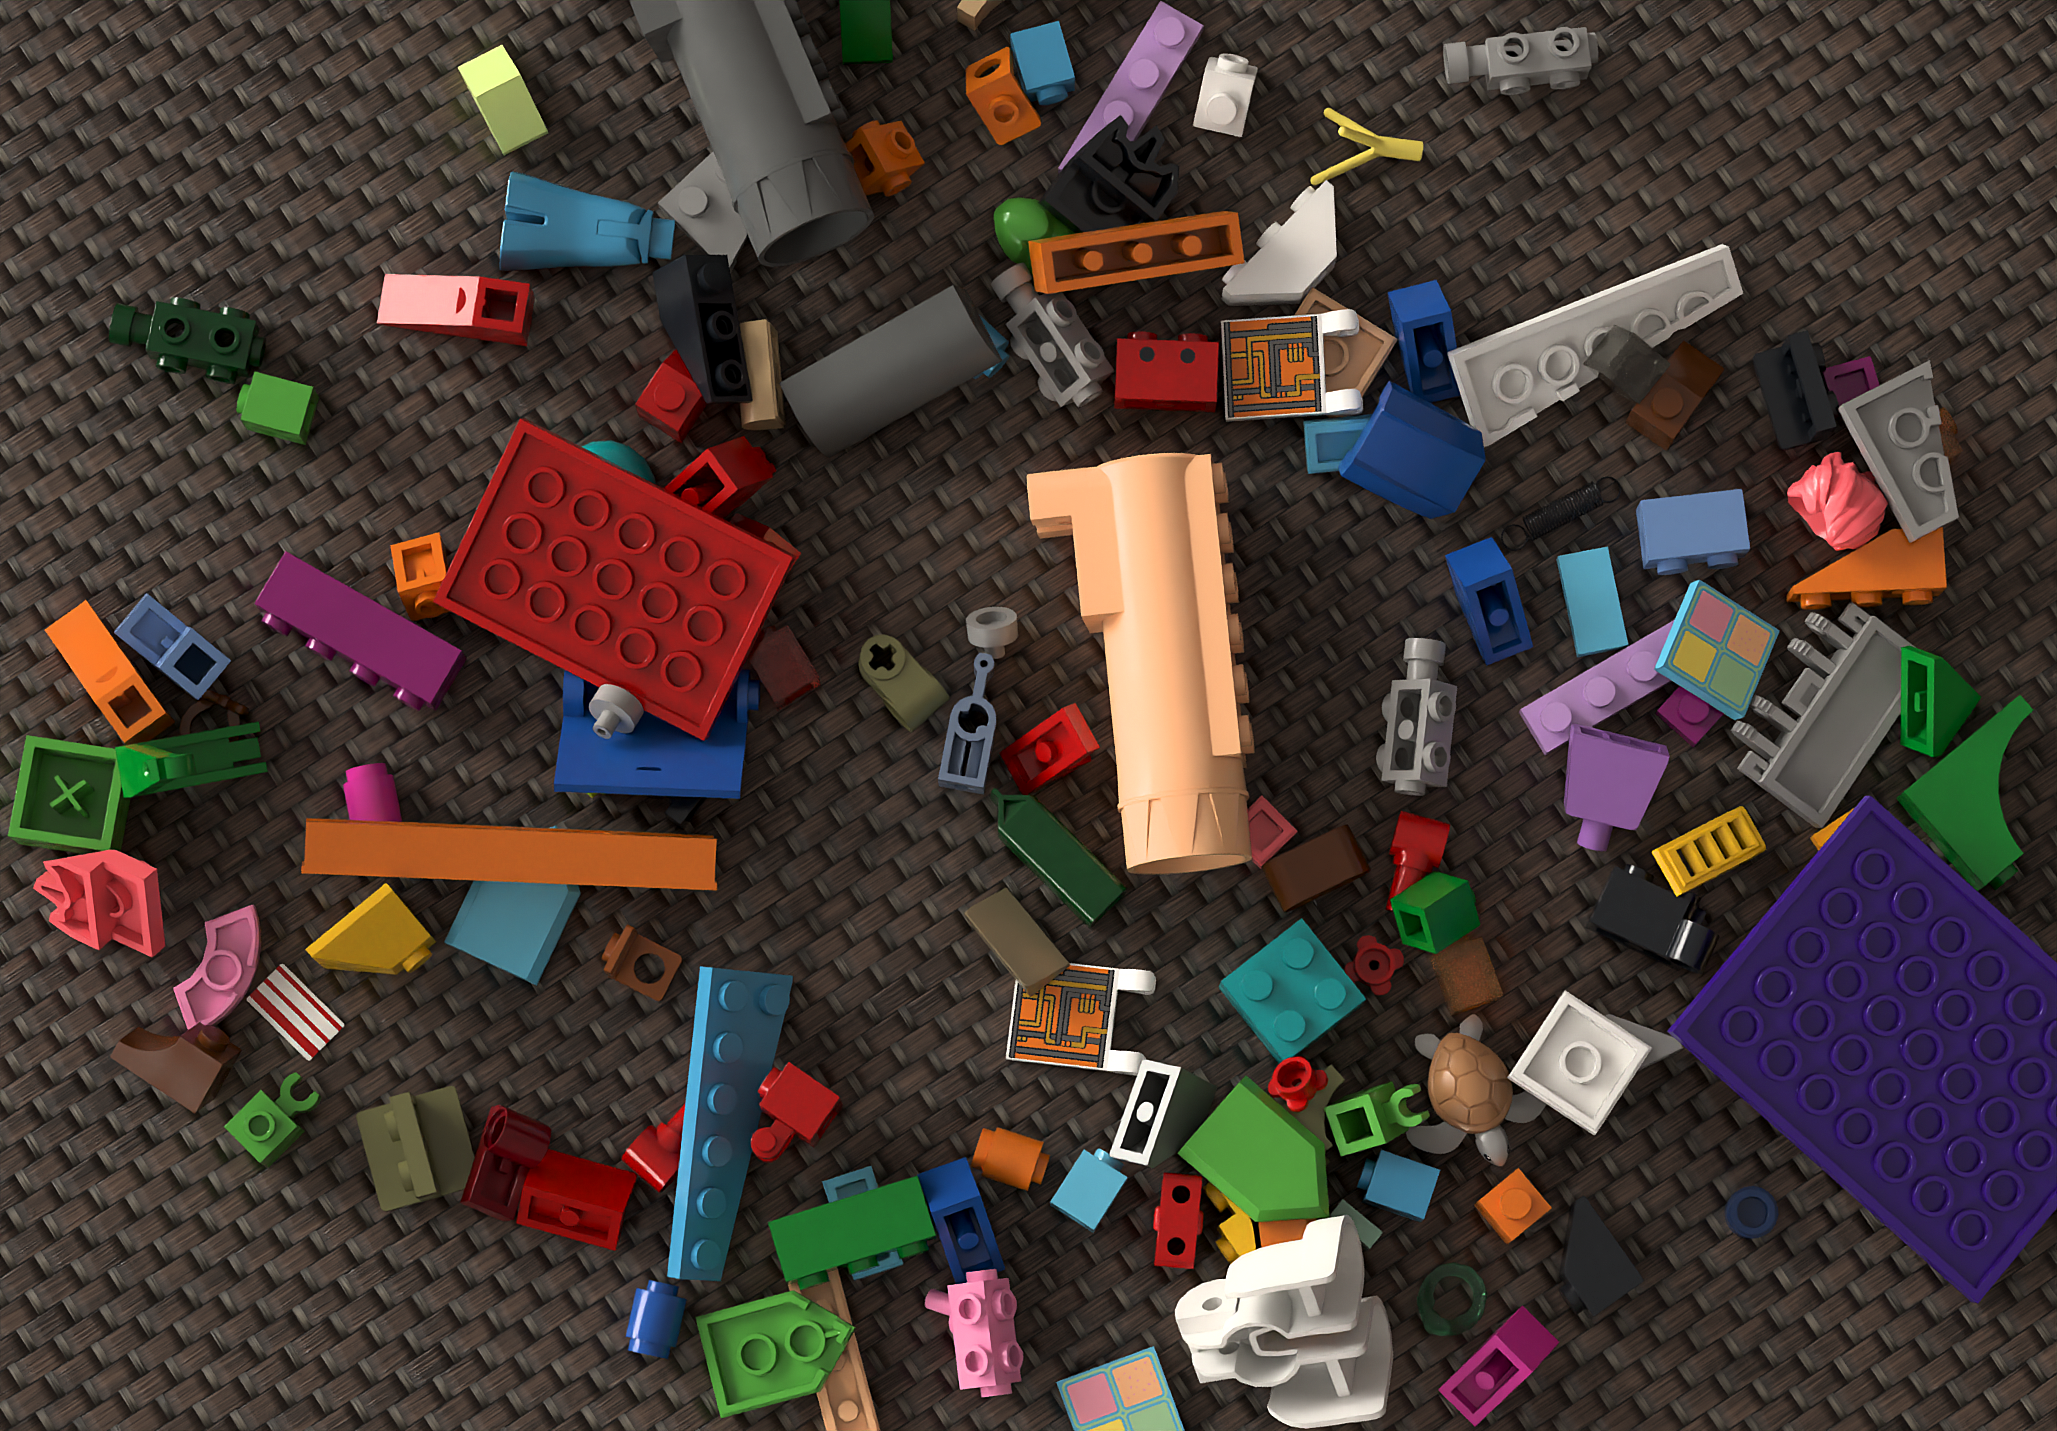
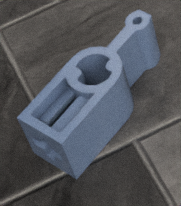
[938,653,996,795]

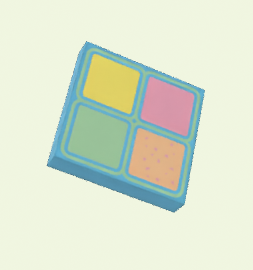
[1654,579,1780,720]
[1056,1346,1185,1431]

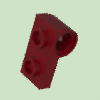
[460,1105,551,1222]

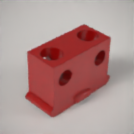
[1153,1172,1204,1269]

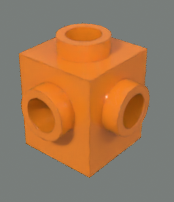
[845,120,925,197]

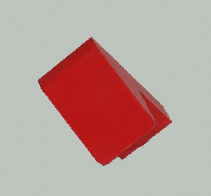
[999,703,1100,795]

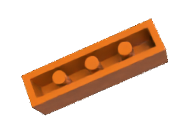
[1028,211,1245,294]

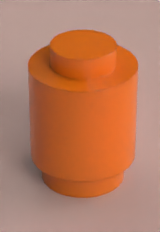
[971,1127,1050,1191]

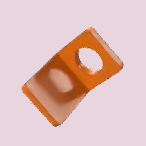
[966,47,1041,145]

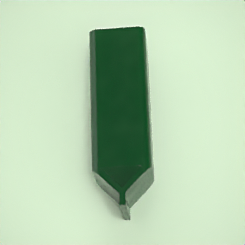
[990,788,1127,929]

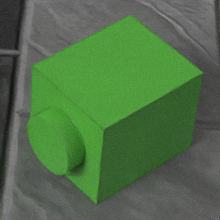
[236,371,319,445]

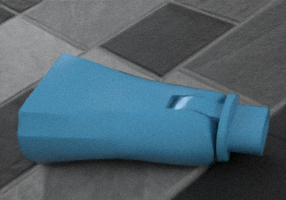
[499,171,675,271]

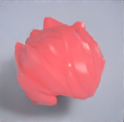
[1787,452,1888,551]

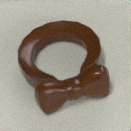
[179,689,249,742]

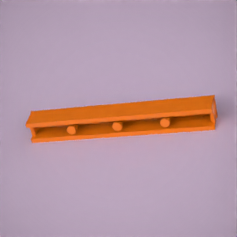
[301,818,717,890]

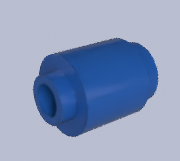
[626,1280,687,1359]

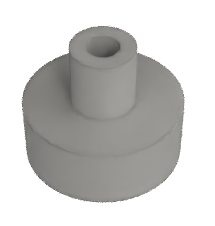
[966,607,1018,659]
[589,684,644,739]

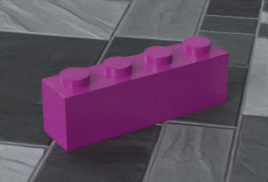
[254,551,467,711]

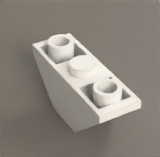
[1222,180,1337,306]

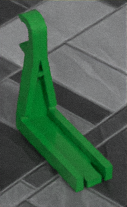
[115,722,268,798]

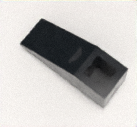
[652,255,753,404]

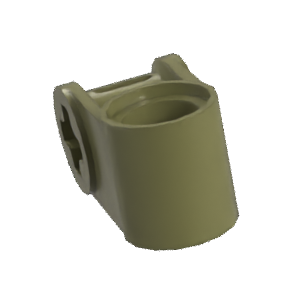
[858,634,950,733]

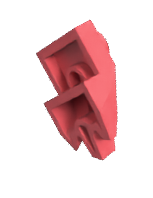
[33,850,165,958]

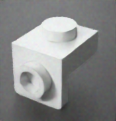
[1193,54,1258,137]

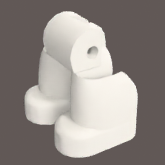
[1175,1215,1393,1429]

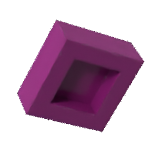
[1821,356,1880,419]
[1655,686,1724,747]

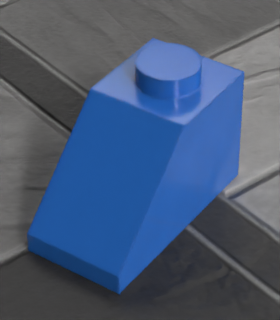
[1388,280,1460,403]
[1445,537,1533,666]
[917,1157,1005,1284]

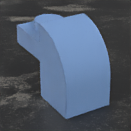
[113,593,231,700]

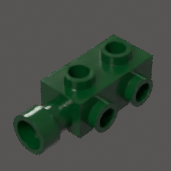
[109,297,266,384]

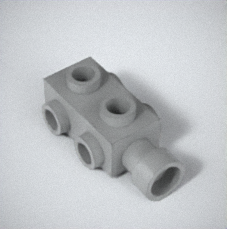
[1443,27,1598,95]
[991,262,1115,408]
[1376,638,1457,796]

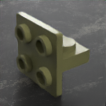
[356,1086,475,1212]

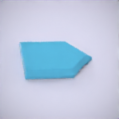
[444,825,581,986]

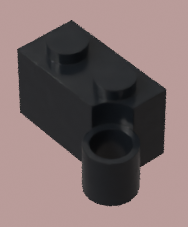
[1585,864,1720,975]

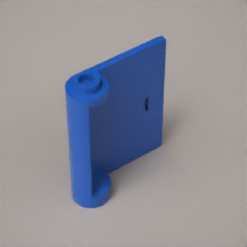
[554,669,760,799]

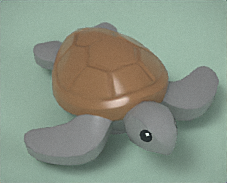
[1406,1014,1547,1166]

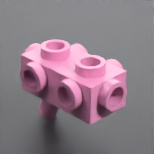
[925,1269,1023,1397]

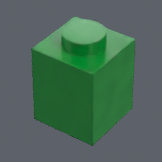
[1390,871,1480,954]

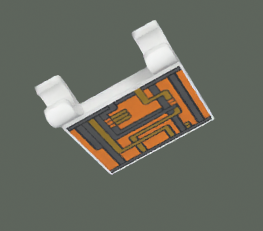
[1221,309,1363,422]
[1006,963,1156,1076]

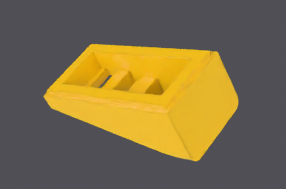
[1652,806,1766,897]

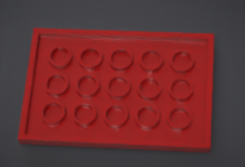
[433,418,797,741]

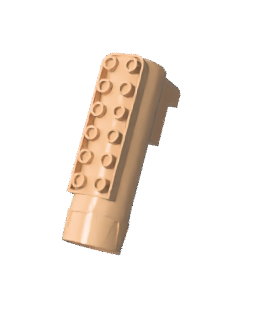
[1027,453,1255,875]

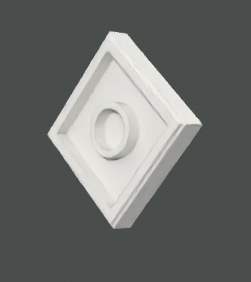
[1507,990,1652,1135]

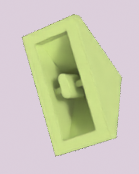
[458,45,548,156]

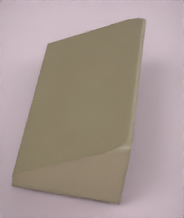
[964,887,1070,997]

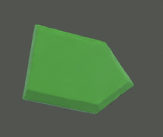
[1177,1075,1330,1222]
[695,1290,856,1418]

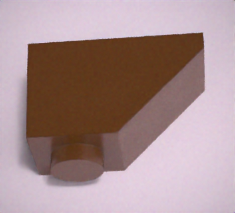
[1625,340,1725,451]

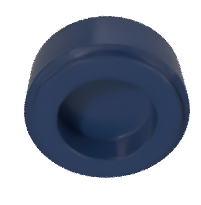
[1724,1186,1778,1239]

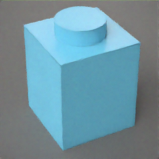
[1050,1148,1128,1233]

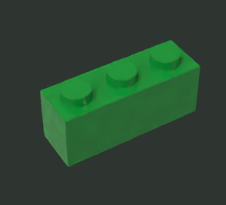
[768,1176,936,1290]

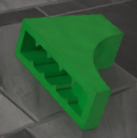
[1896,695,2033,891]

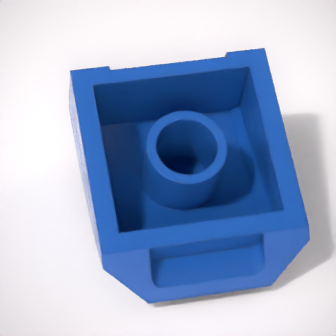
[1338,381,1486,519]

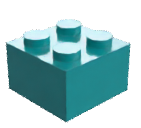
[1219,918,1366,1064]

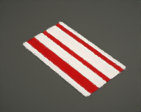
[247,964,344,1061]

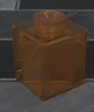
[1430,934,1503,1017]

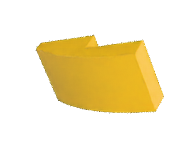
[1203,1182,1256,1264]

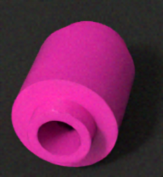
[343,763,402,822]

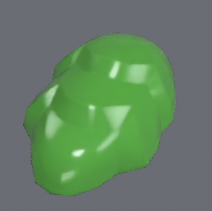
[994,197,1075,275]

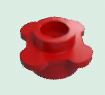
[1344,935,1404,996]
[1268,1056,1328,1112]

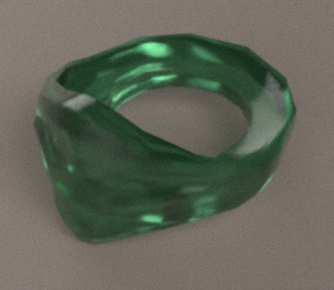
[1417,1262,1487,1336]

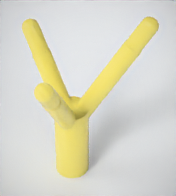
[1310,108,1423,185]

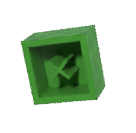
[8,735,131,854]

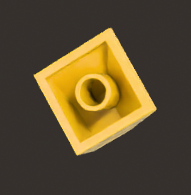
[305,883,436,975]

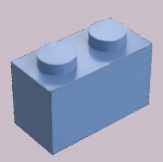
[1636,489,1750,575]

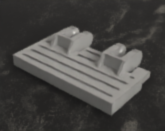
[1730,602,1916,828]

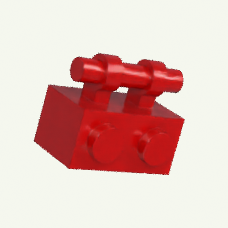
[751,1062,843,1163]

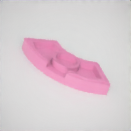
[173,905,261,1030]

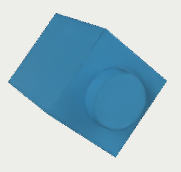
[1010,21,1075,105]
[1357,1150,1440,1222]

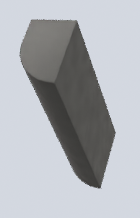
[779,285,1002,458]

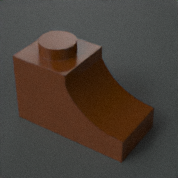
[110,1022,242,1113]

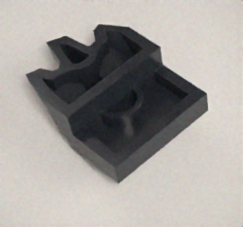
[1038,115,1179,234]

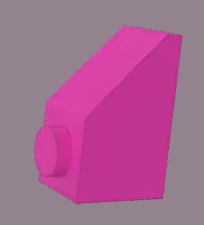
[1438,1305,1559,1426]

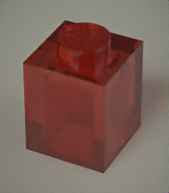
[747,625,821,711]

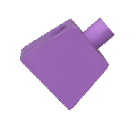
[1564,723,1670,851]

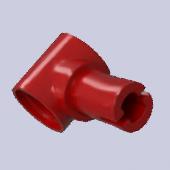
[1385,810,1451,912]
[621,1104,685,1193]

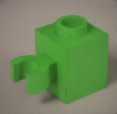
[224,1072,322,1168]
[1324,1081,1430,1156]

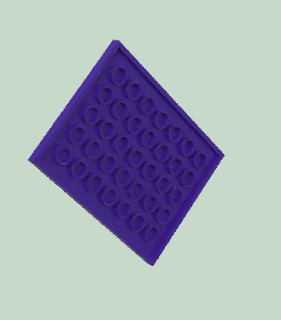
[1667,796,2057,1304]

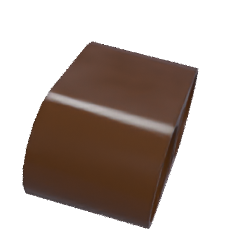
[1261,824,1371,913]

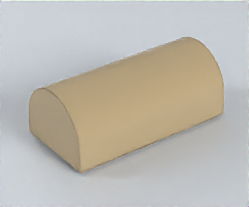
[739,319,786,430]

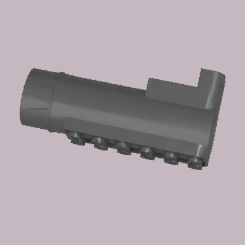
[629,0,874,267]

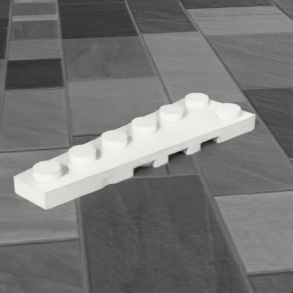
[1447,244,1743,447]

